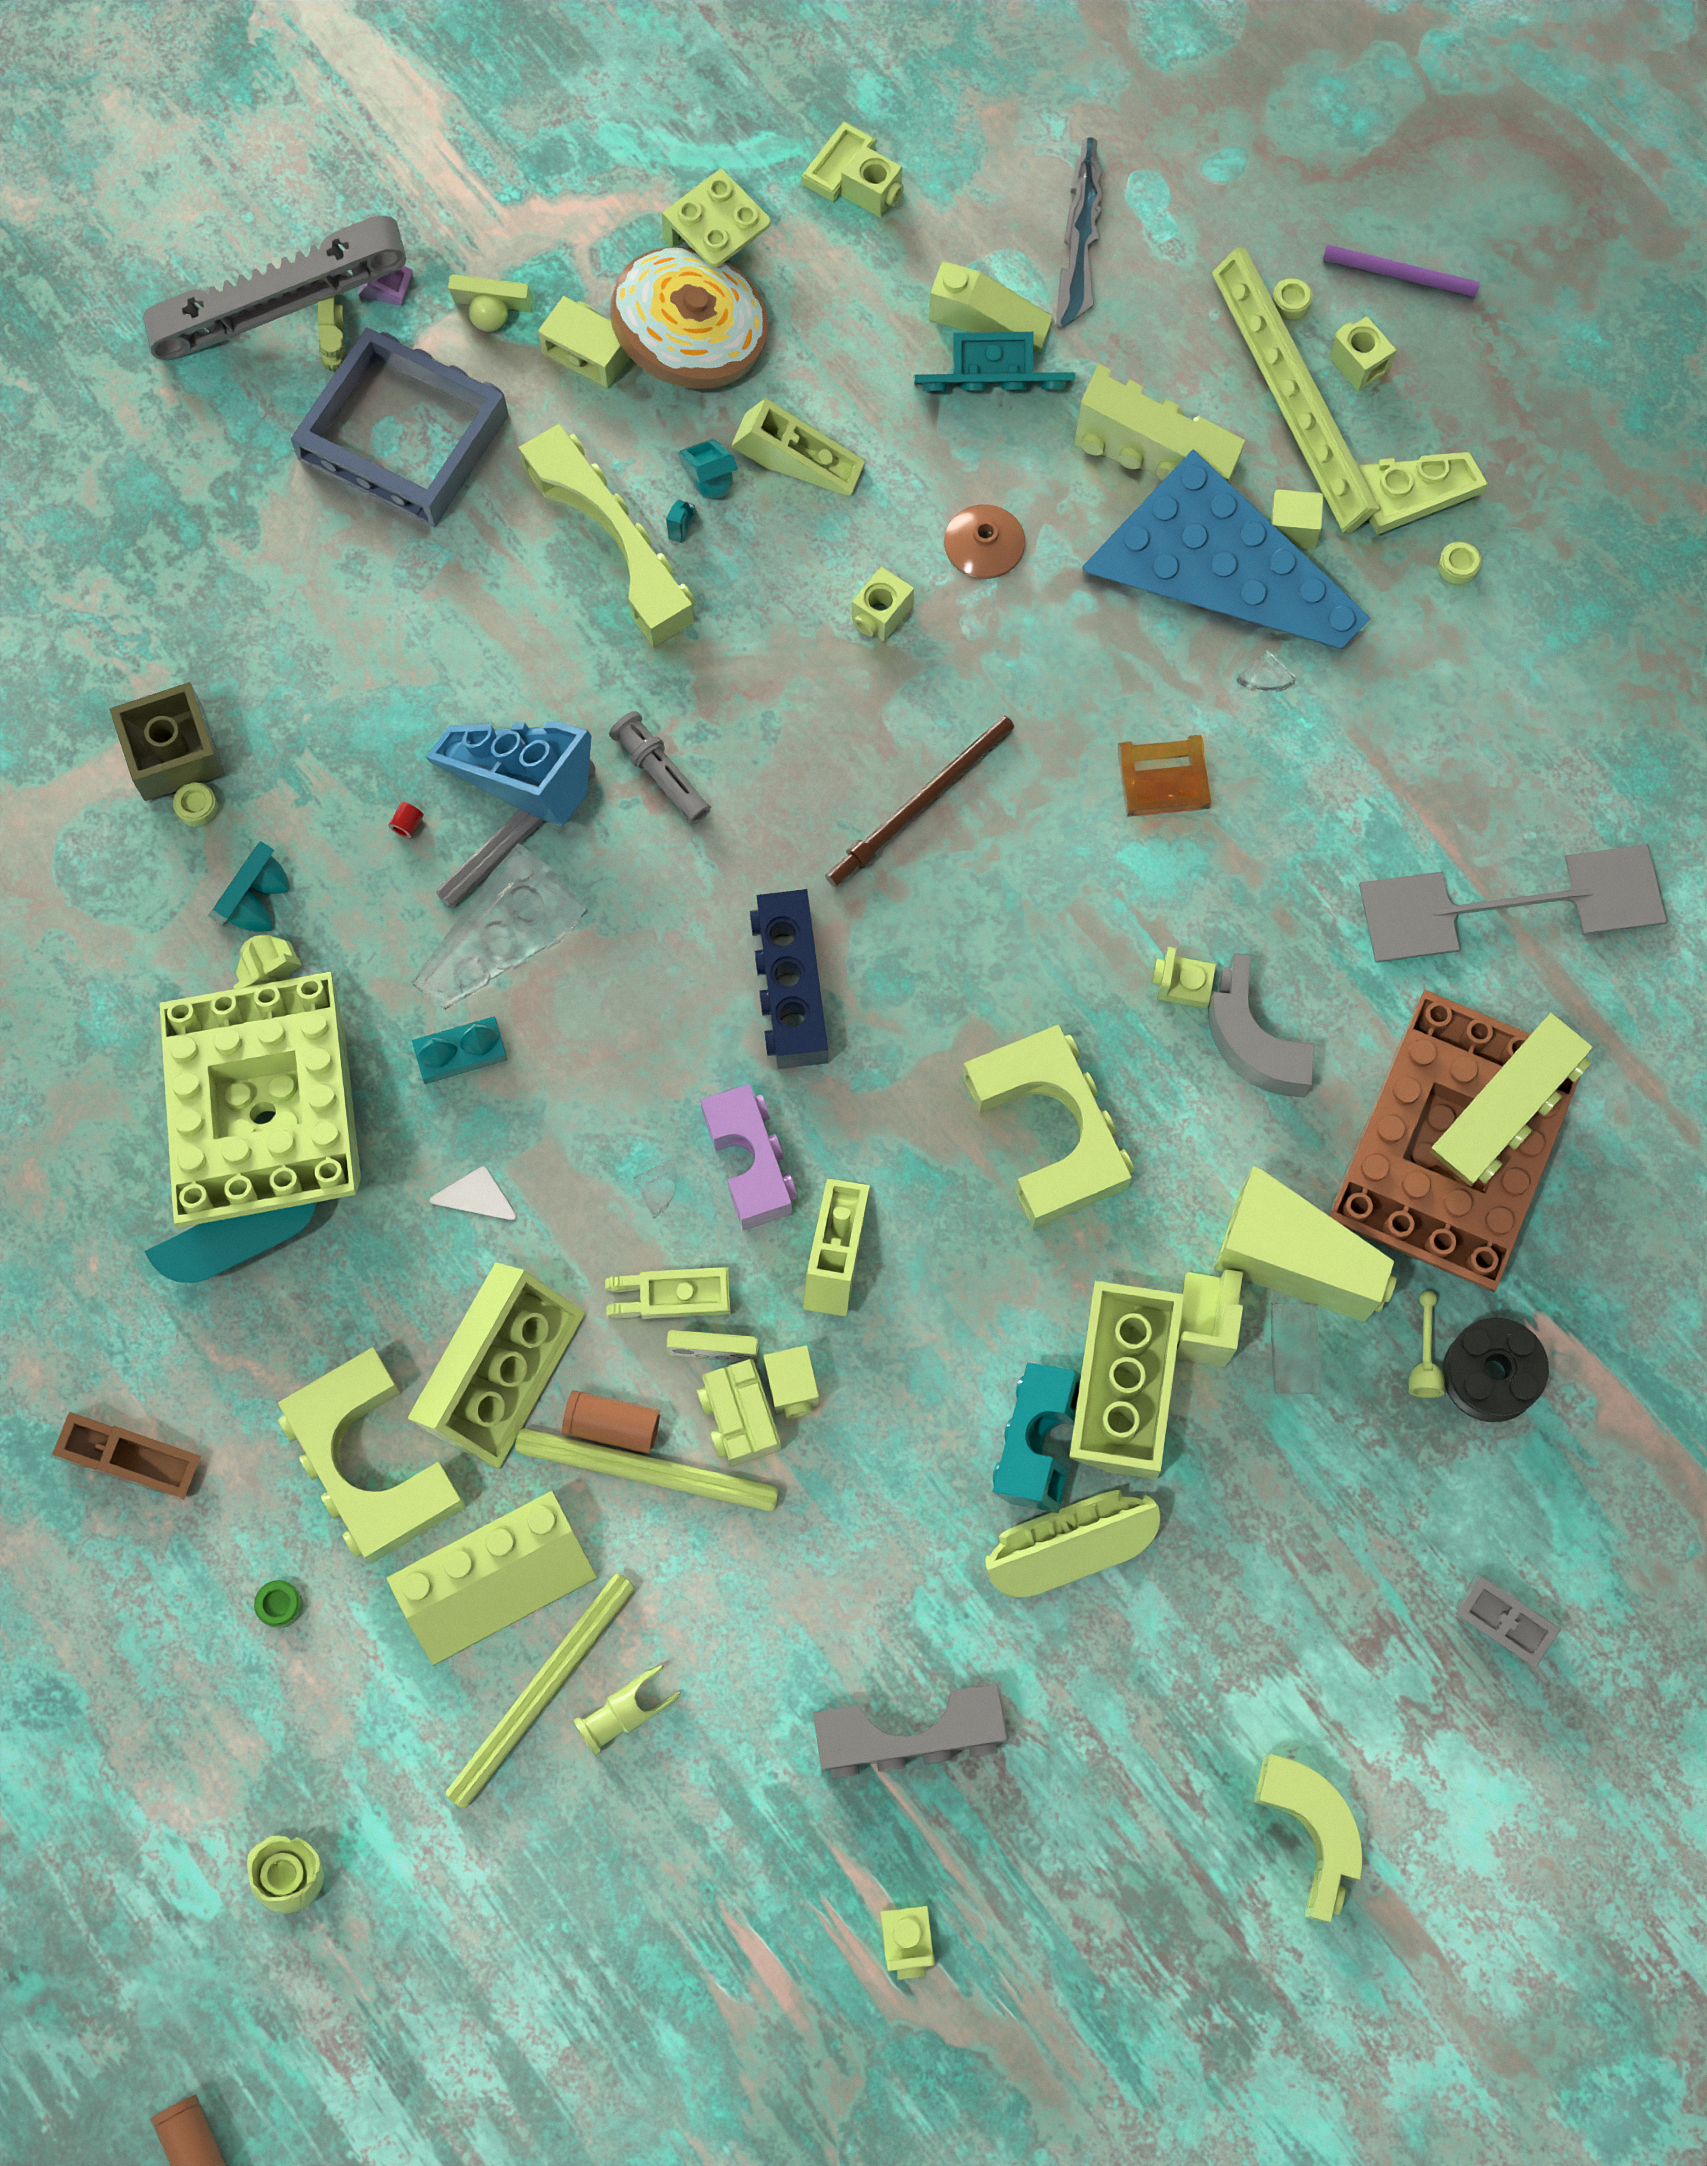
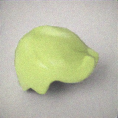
[247,1836,325,1914]

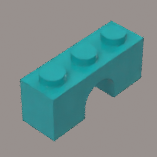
[992,1362,1081,1513]

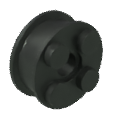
[1442,1317,1549,1422]

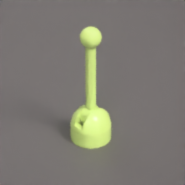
[1408,1291,1445,1398]

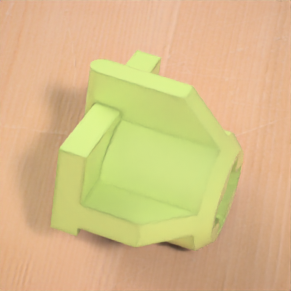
[233,934,302,989]

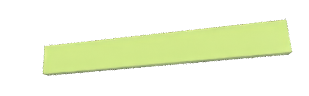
[1212,247,1379,533]

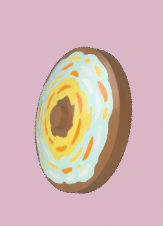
[610,247,768,389]

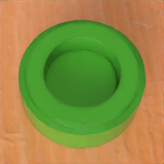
[254,1580,303,1628]

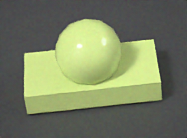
[448,274,534,332]

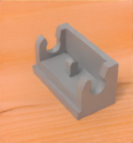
[1456,1573,1561,1668]

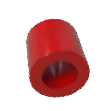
[388,802,424,838]

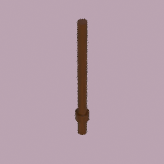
[825,715,1014,887]

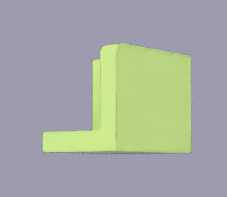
[1271,489,1323,549]

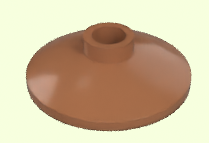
[944,504,1025,579]

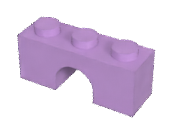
[700,1083,797,1231]

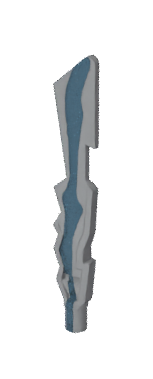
[1056,137,1103,328]

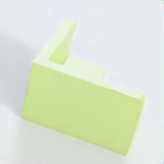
[1176,1269,1243,1368]

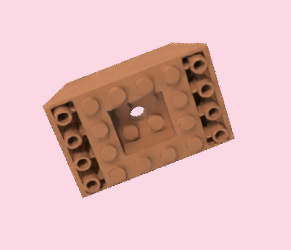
[1329,990,1588,1293]

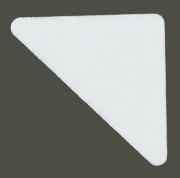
[430,1166,516,1220]

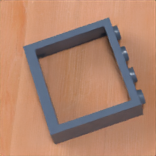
[290,327,509,527]

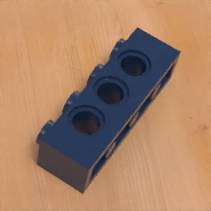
[750,889,828,1069]

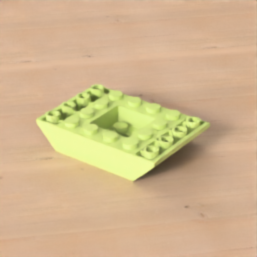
[160,972,361,1228]

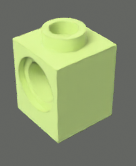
[841,145,904,218]
[1329,316,1397,392]
[852,566,914,642]
[763,1345,819,1419]

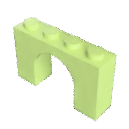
[962,1024,1134,1229]
[278,1347,467,1564]

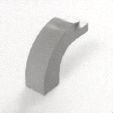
[1208,953,1314,1098]

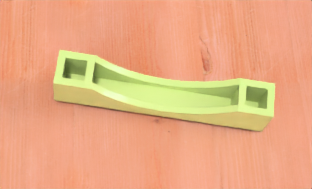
[518,423,696,648]

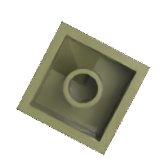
[109,682,225,801]

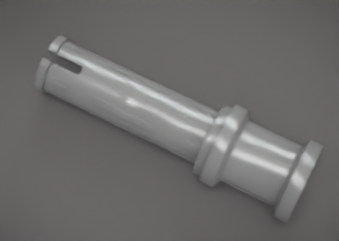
[609,711,711,825]

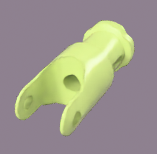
[573,1665,681,1756]

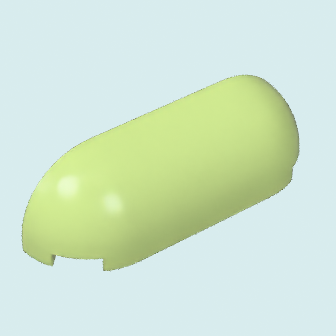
[985,1490,1160,1597]

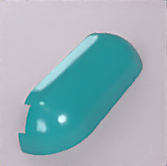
[144,1202,316,1283]

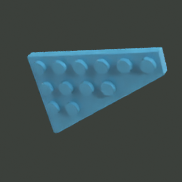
[1082,449,1371,650]

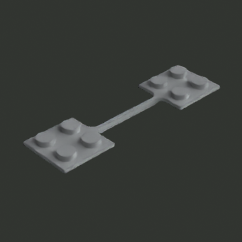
[1359,844,1667,963]

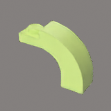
[1253,1754,1362,1923]

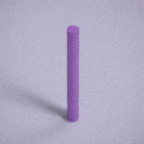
[1323,244,1480,298]

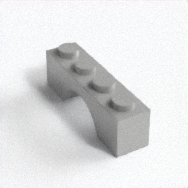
[813,1684,1007,1779]

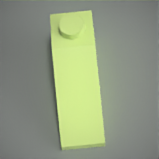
[929,261,1053,353]
[731,398,865,496]
[803,1178,870,1317]

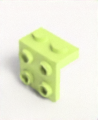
[662,168,770,268]

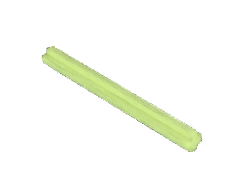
[515,1428,779,1512]
[446,1573,635,1809]

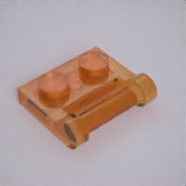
[1118,734,1211,817]

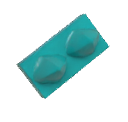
[208,841,290,932]
[412,1016,508,1084]

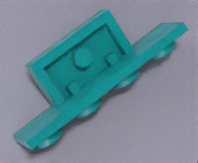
[914,332,1075,391]

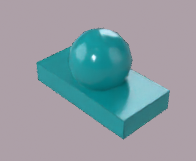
[678,438,738,499]

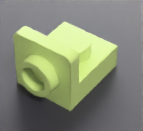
[1152,947,1216,1009]
[880,1906,935,1980]

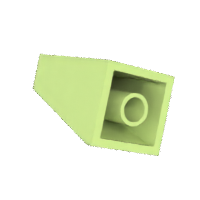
[1214,1166,1397,1322]

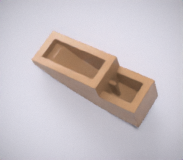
[51,1412,201,1500]

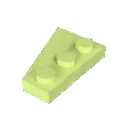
[1355,452,1488,535]

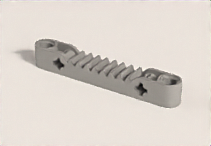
[143,216,407,360]

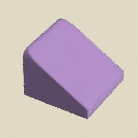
[358,266,413,306]

